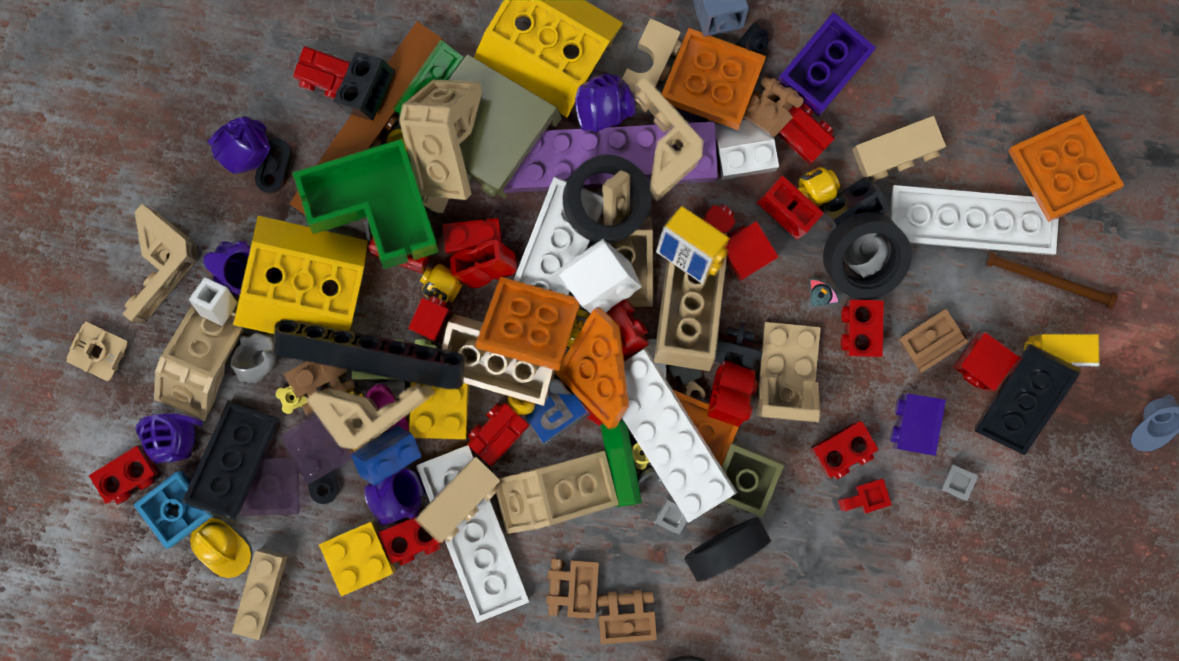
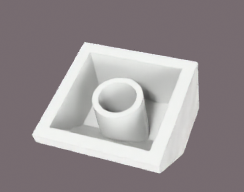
[715,120,779,180]
[557,239,642,313]

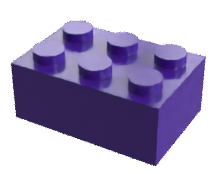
[778,12,876,117]

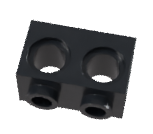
[333,52,396,121]
[819,177,890,230]

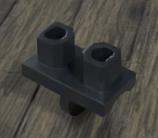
[714,321,763,370]

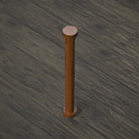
[985,250,1118,309]

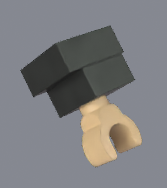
[667,364,705,397]

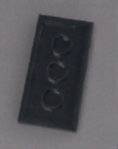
[975,343,1081,455]
[182,400,281,523]

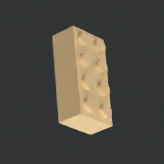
[654,255,727,371]
[442,315,555,406]

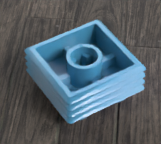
[134,471,214,549]

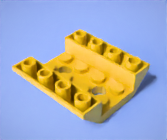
[474,0,623,118]
[233,216,368,334]

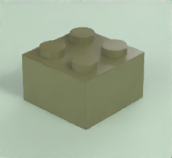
[722,441,785,517]

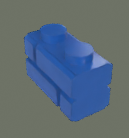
[351,425,421,486]

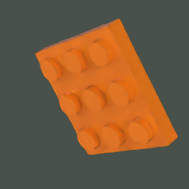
[661,28,766,130]
[1008,114,1125,223]
[476,277,581,371]

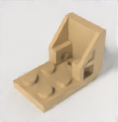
[634,76,703,202]
[399,79,482,200]
[123,204,198,324]
[154,305,245,421]
[756,322,821,422]
[306,384,436,449]
[496,451,619,534]

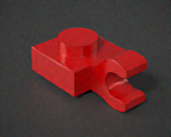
[838,478,892,514]

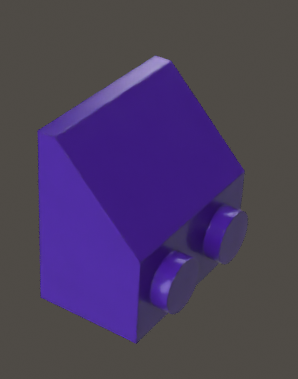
[890,394,946,456]

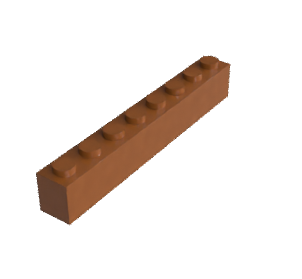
[289,21,445,215]

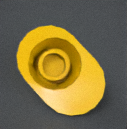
[190,518,251,578]

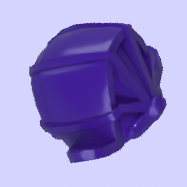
[575,74,636,132]
[207,116,270,174]
[203,241,275,295]
[135,413,203,463]
[365,468,426,526]

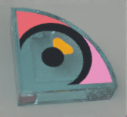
[808,279,840,307]

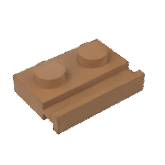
[898,309,968,373]

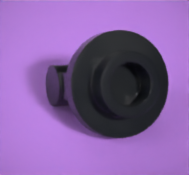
[736,23,769,54]

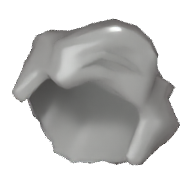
[844,233,889,278]
[230,331,277,384]

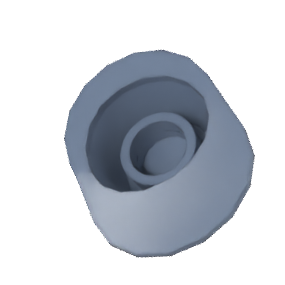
[1131,394,1179,452]

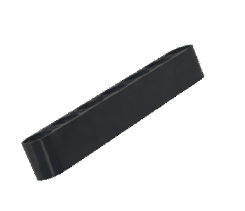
[274,319,465,390]

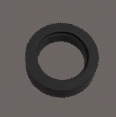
[562,155,651,244]
[823,212,912,300]
[684,517,771,582]

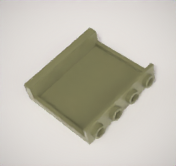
[449,54,562,199]

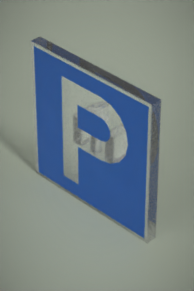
[523,393,591,447]

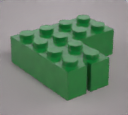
[293,139,438,269]

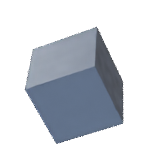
[692,0,749,36]

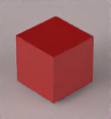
[725,221,778,282]
[952,332,1019,392]

